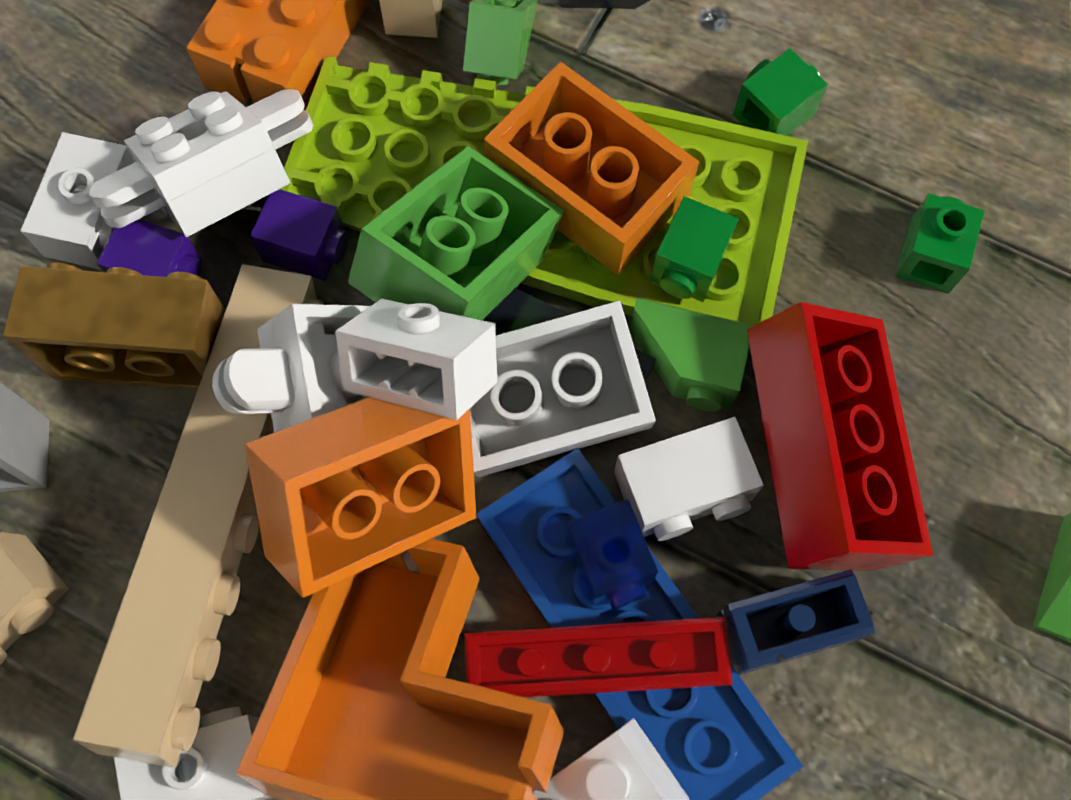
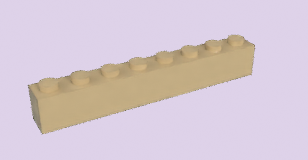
[73,264,324,769]

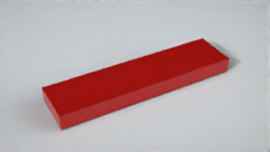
[464,617,733,698]

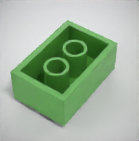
[348,146,565,321]

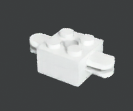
[89,89,313,237]
[212,304,370,433]

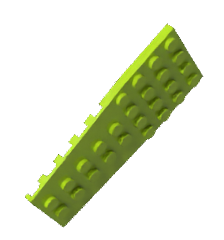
[280,56,808,325]

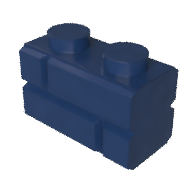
[716,569,875,675]

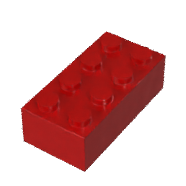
[747,302,934,571]

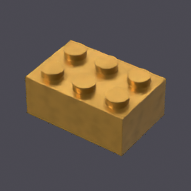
[3,263,226,390]

